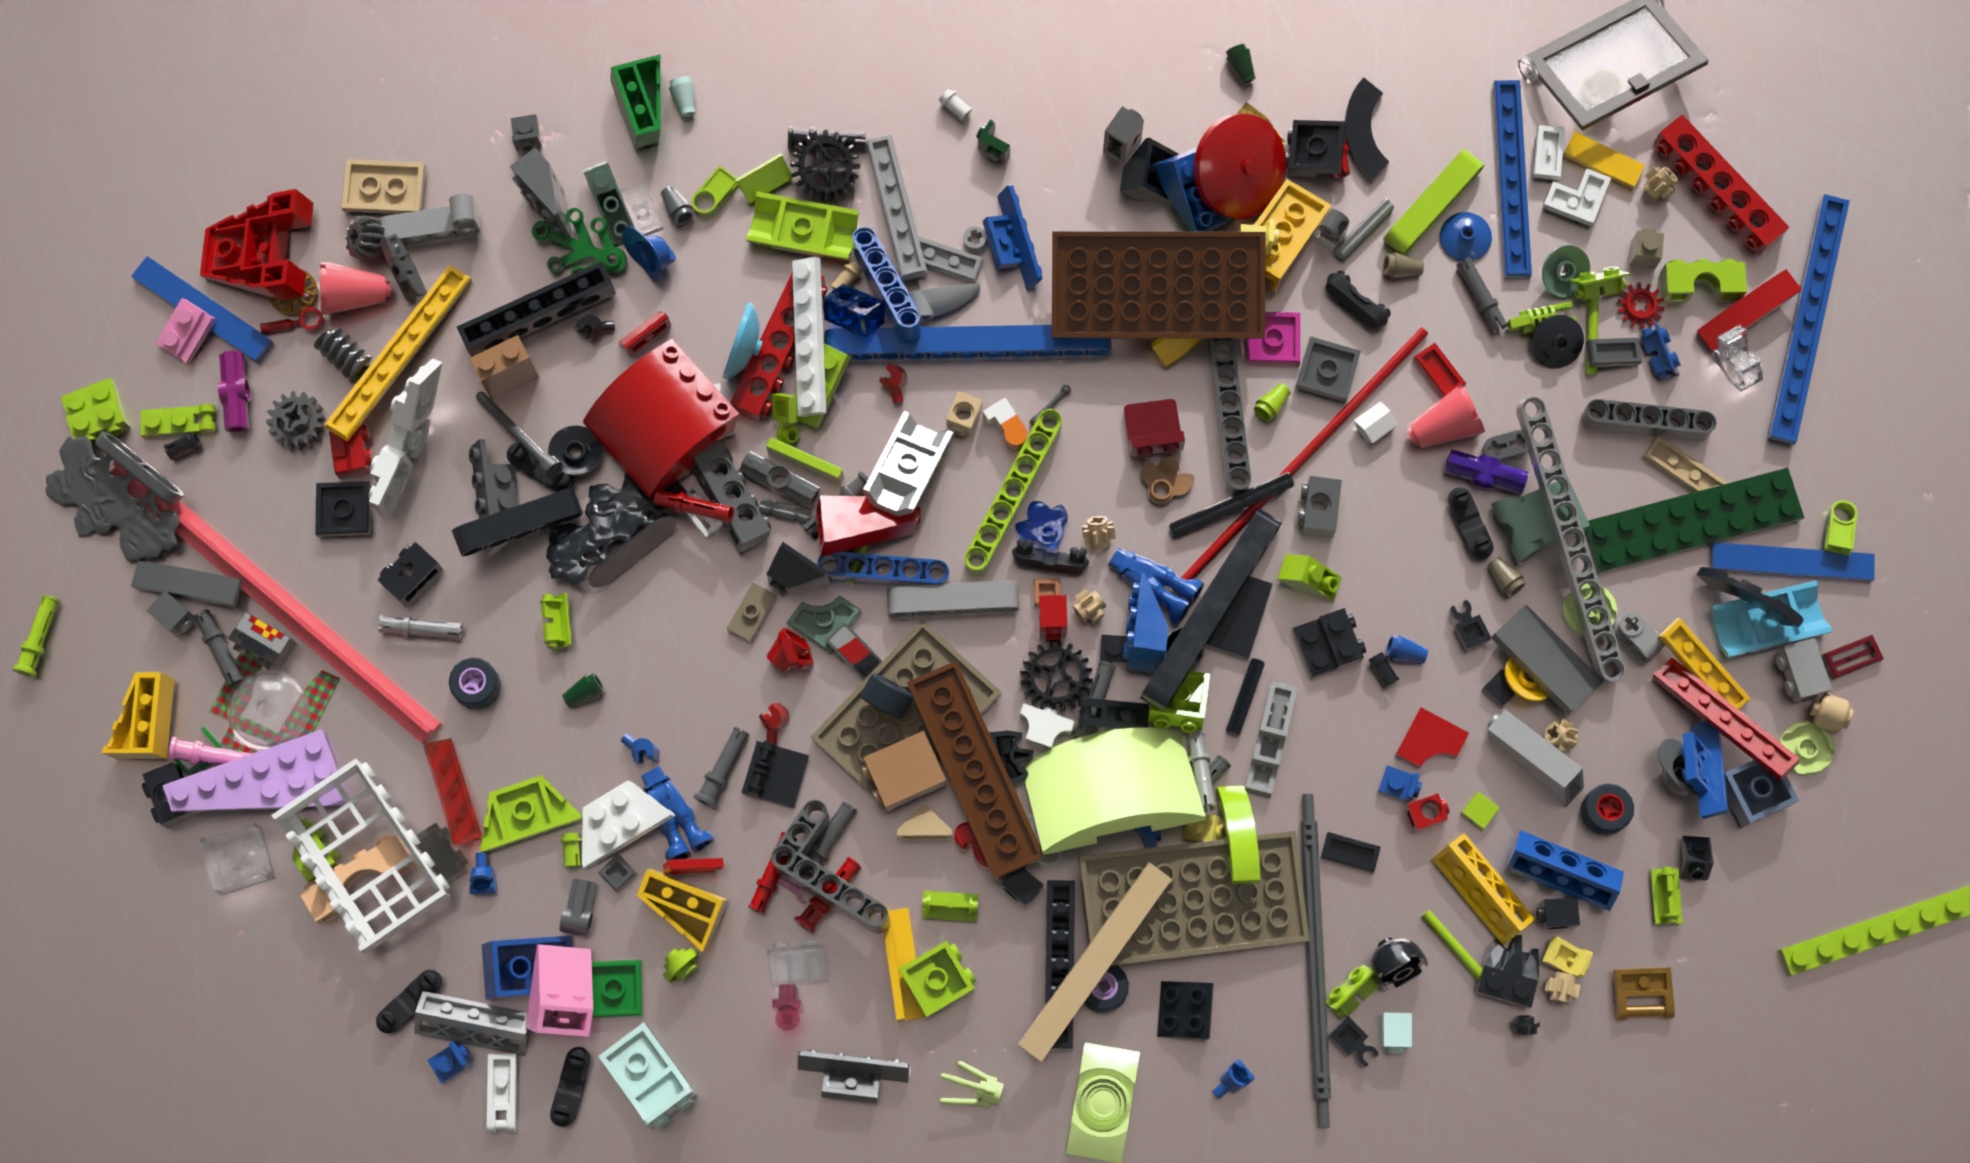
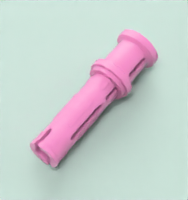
[168,737,253,765]

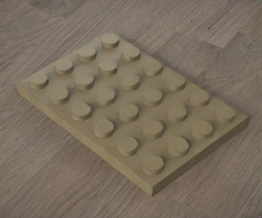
[811,620,1001,811]

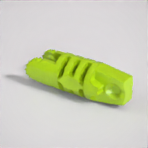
[1507,301,1576,334]

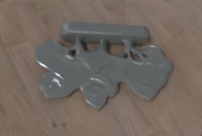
[45,432,184,562]

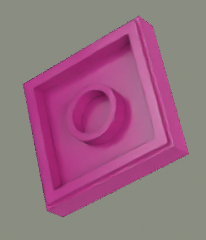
[1247,312,1300,365]

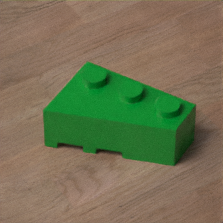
[610,54,661,149]

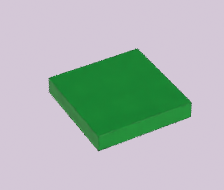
[591,960,643,1018]

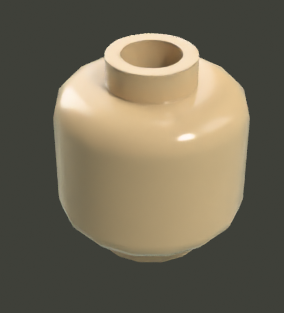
[1809,693,1853,733]

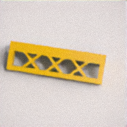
[1432,833,1536,945]
[881,908,925,1023]

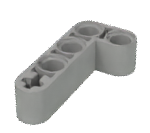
[378,194,480,247]

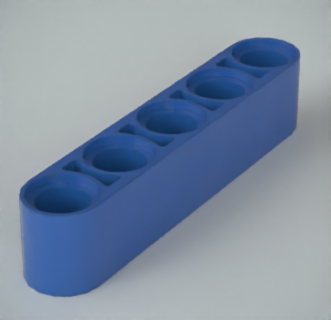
[852,227,921,341]
[817,552,949,586]

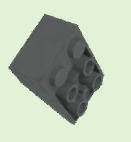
[510,147,572,242]

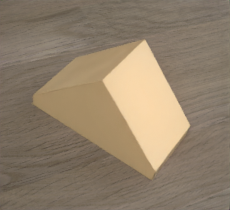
[897,803,952,840]

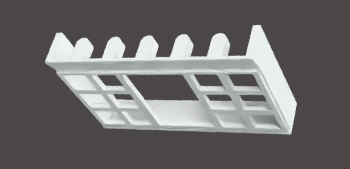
[272,759,450,955]

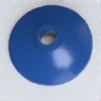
[1439,212,1492,262]

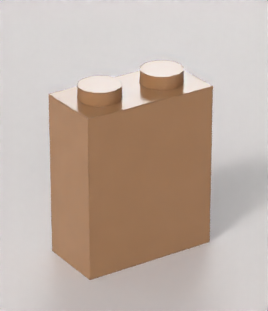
[469,335,539,400]
[861,731,947,811]

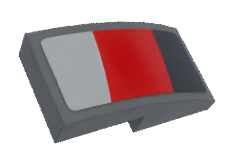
[825,622,882,681]

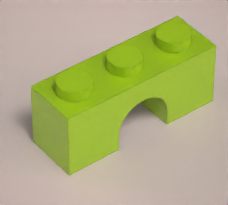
[1660,259,1747,301]

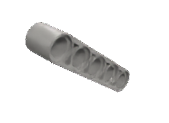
[887,581,1020,618]

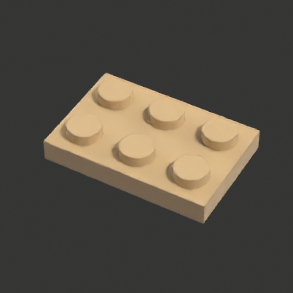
[341,159,426,214]

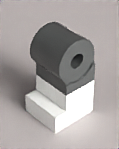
[1312,209,1350,252]

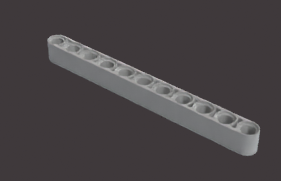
[1516,397,1625,682]

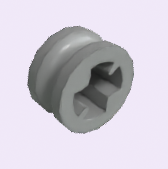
[963,226,987,253]

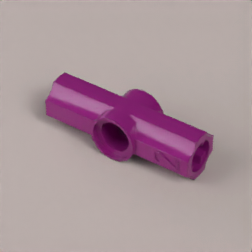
[218,350,250,433]

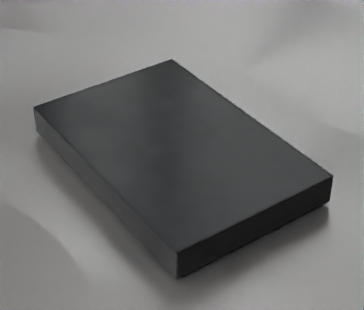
[1206,576,1273,660]

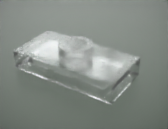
[620,181,664,236]

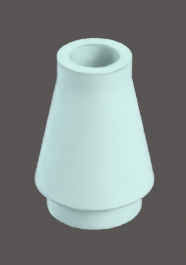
[669,76,696,117]

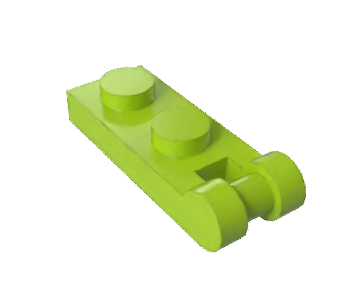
[140,404,216,438]

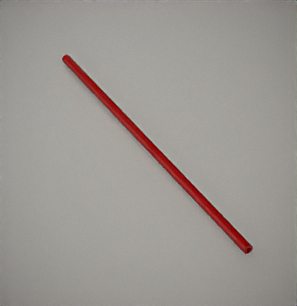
[1172,327,1428,594]

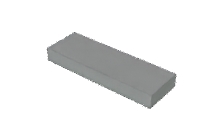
[918,236,983,284]

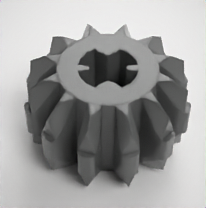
[345,215,386,261]

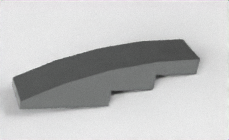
[131,561,243,606]

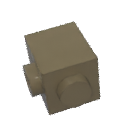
[1629,229,1664,269]

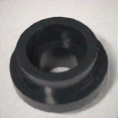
[1512,1015,1540,1035]

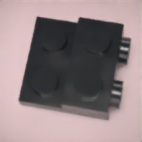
[1286,120,1346,177]
[1292,608,1366,680]

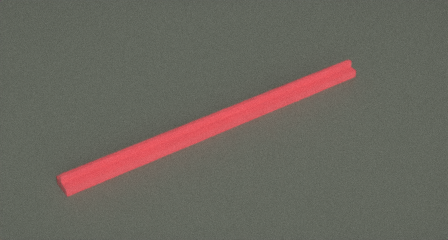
[110,462,442,745]

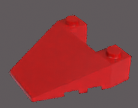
[200,189,314,300]

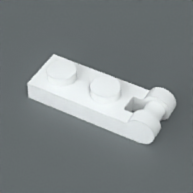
[487,1053,518,1134]

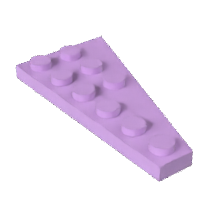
[162,729,345,813]

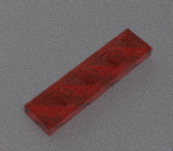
[424,738,482,846]

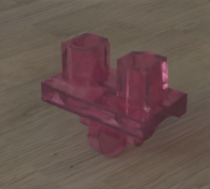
[772,984,804,1031]

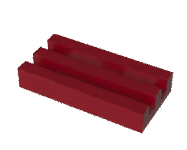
[1821,634,1884,680]

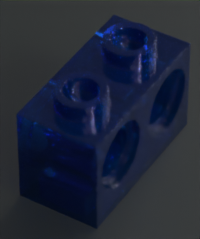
[823,284,885,338]

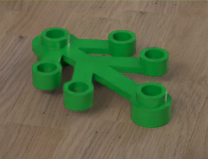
[532,208,627,275]

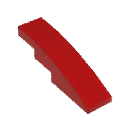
[1697,269,1802,352]

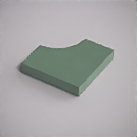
[786,595,862,655]

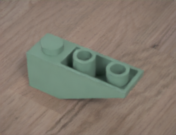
[583,160,635,245]

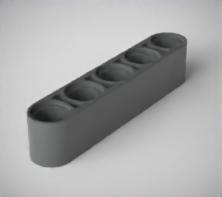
[1581,399,1717,441]

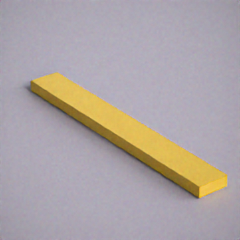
[324,265,472,442]

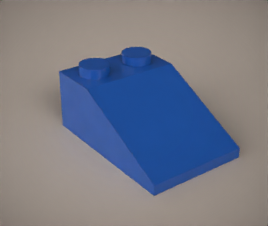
[481,935,572,1000]

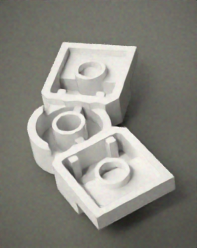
[369,359,442,519]

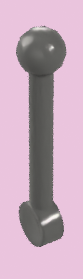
[1029,385,1071,426]

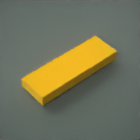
[1563,131,1645,190]

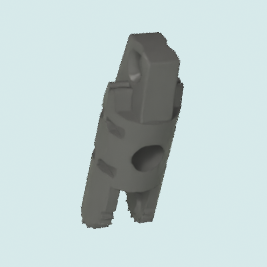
[380,234,427,302]

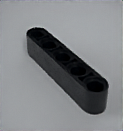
[452,488,584,557]

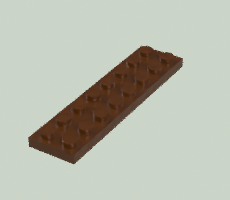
[907,660,1045,881]

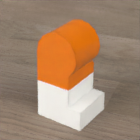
[983,398,1027,451]

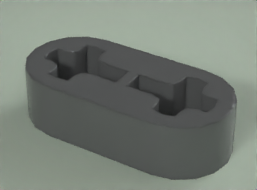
[1481,430,1528,462]

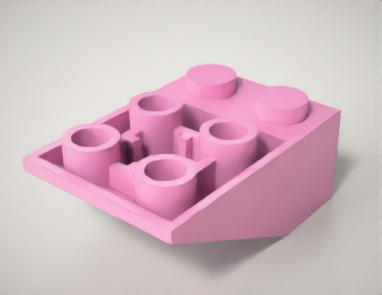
[525,944,593,1037]

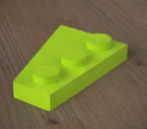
[795,343,851,429]

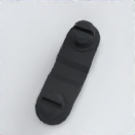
[1326,270,1391,328]
[506,443,574,492]
[1448,487,1494,559]
[1012,538,1089,574]
[376,969,442,1034]
[550,1047,591,1127]

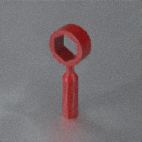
[260,307,325,334]

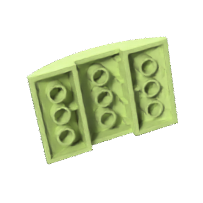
[1021,728,1206,855]

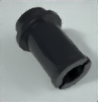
[164,432,201,460]
[1368,652,1399,688]

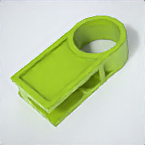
[691,165,738,218]
[1824,500,1858,556]

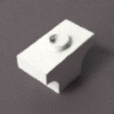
[1020,704,1075,751]

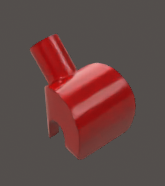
[879,364,907,403]
[759,703,789,743]

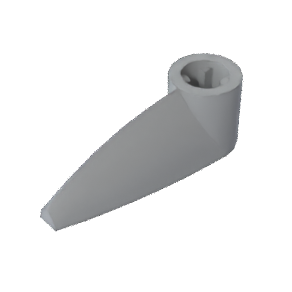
[908,283,980,322]

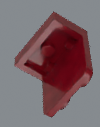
[1124,399,1185,458]

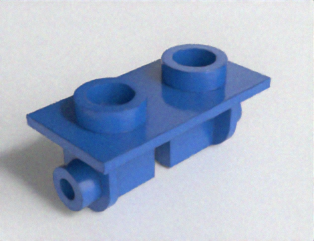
[1640,323,1681,380]

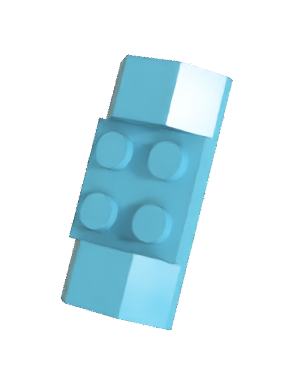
[1712,581,1833,658]

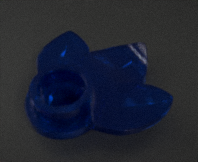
[1015,501,1068,547]

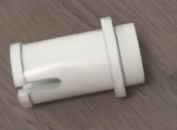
[939,89,972,122]

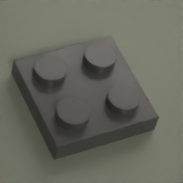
[1295,336,1361,402]

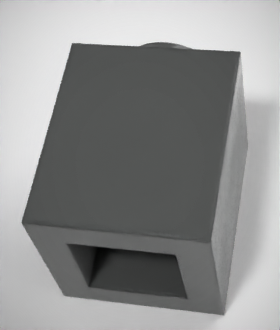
[147,591,194,637]

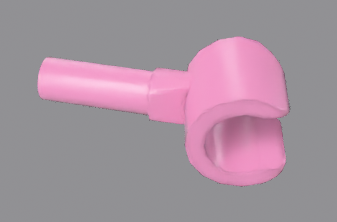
[777,876,808,904]

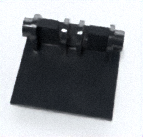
[741,741,809,807]
[1157,981,1214,1041]

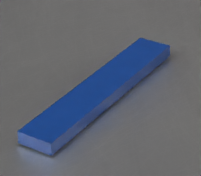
[131,256,273,363]
[1711,542,1875,582]

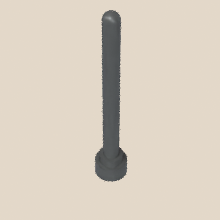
[476,392,563,479]

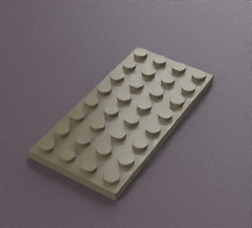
[1078,831,1310,966]

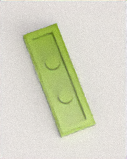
[766,438,844,485]

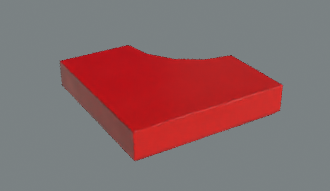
[1395,707,1469,768]

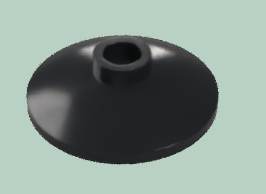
[1532,315,1584,367]
[548,425,602,476]

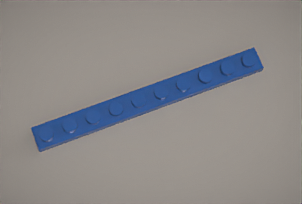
[1768,194,1850,445]

